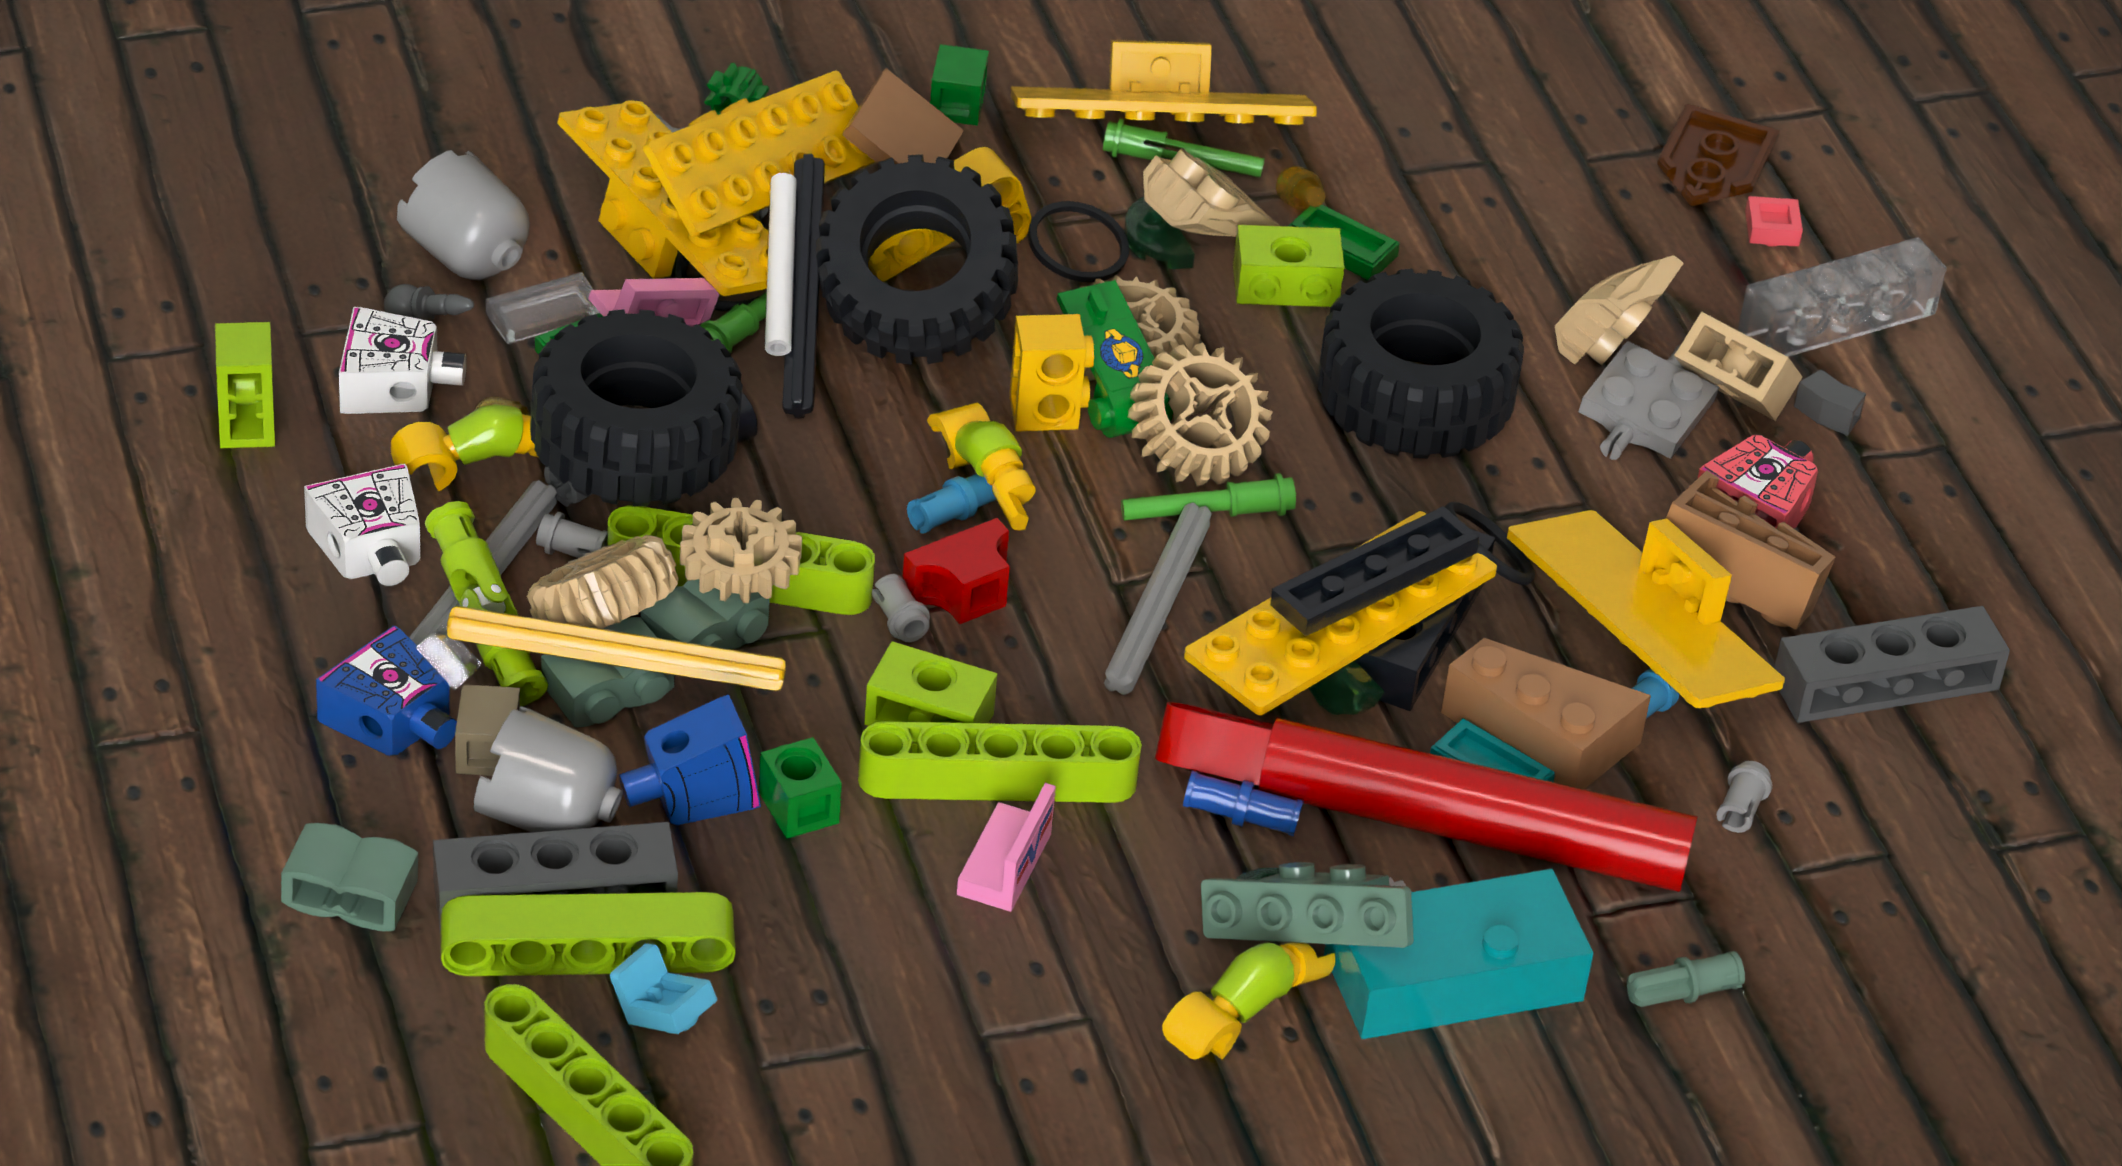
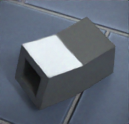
[1794,369,1866,436]

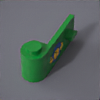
[1056,280,1173,438]

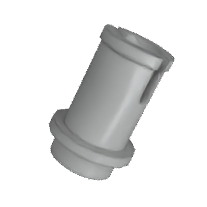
[536,512,608,558]
[872,574,930,642]
[1716,761,1773,833]

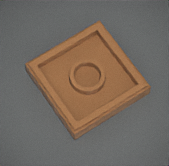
[842,68,964,164]

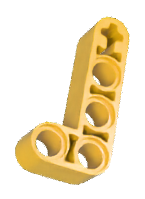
[868,147,1032,282]

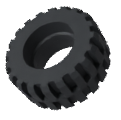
[816,155,1018,365]
[1317,269,1524,459]
[530,309,743,506]

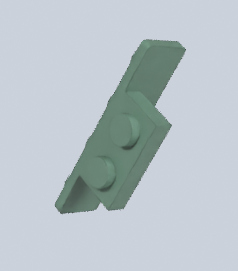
[1201,862,1414,948]

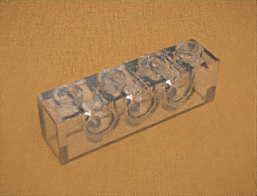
[1738,237,1947,357]

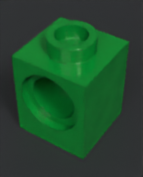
[930,44,989,126]
[759,737,842,839]

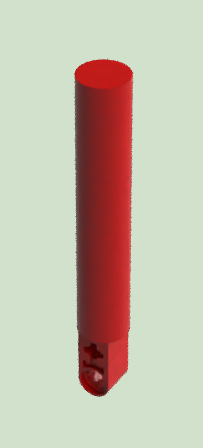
[1155,702,1698,892]

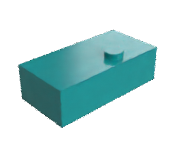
[1324,869,1594,1039]

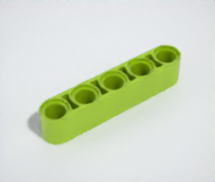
[607,505,875,615]
[858,721,1142,803]
[441,892,736,976]
[484,984,693,1166]

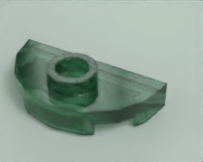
[1124,197,1195,269]
[1309,660,1384,715]

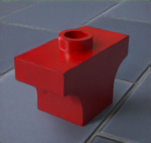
[902,518,1010,624]

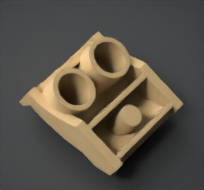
[1143,149,1280,237]
[1555,255,1684,365]

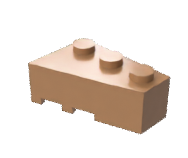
[1666,470,1836,630]
[1441,638,1651,789]

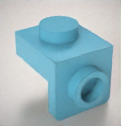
[610,943,717,1034]

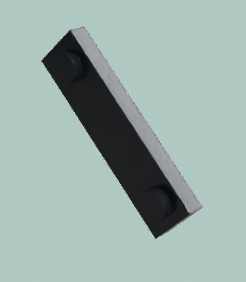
[1270,506,1479,637]

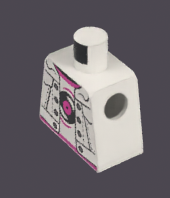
[339,307,466,414]
[304,463,420,586]

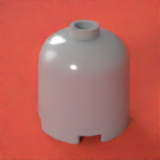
[397,150,530,280]
[474,706,623,832]

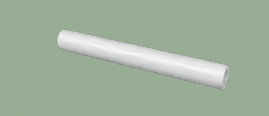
[765,173,797,356]

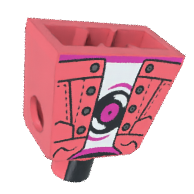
[1697,435,1818,529]

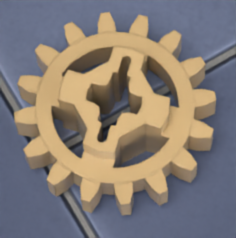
[680,498,802,603]

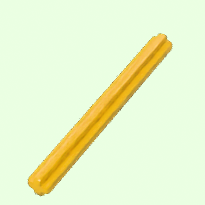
[447,606,786,691]

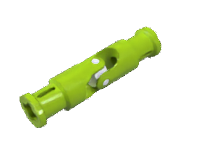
[425,501,548,707]

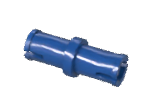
[1183,771,1303,837]

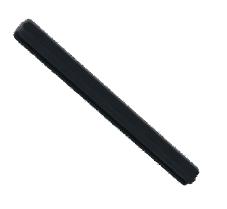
[782,154,825,419]

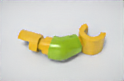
[927,403,1036,531]
[391,404,538,491]
[1162,942,1335,1060]

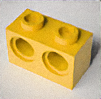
[1009,314,1094,431]

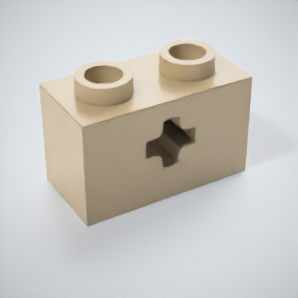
[1674,312,1802,421]

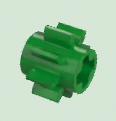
[704,63,770,115]

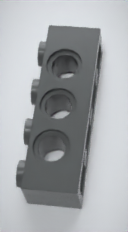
[1774,606,2010,723]
[433,822,678,932]

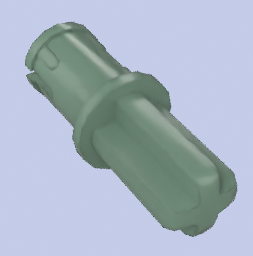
[1626,951,1745,1007]

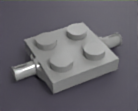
[1578,341,1719,459]

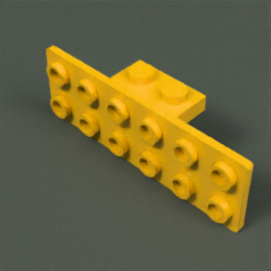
[1011,40,1317,125]
[643,70,876,237]
[557,100,769,296]
[1507,510,1785,708]
[1184,511,1497,715]

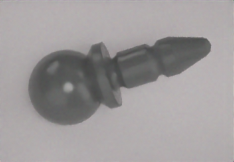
[384,284,475,321]

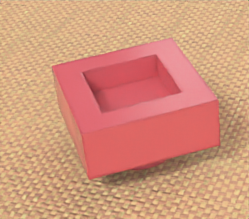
[1745,196,1803,247]

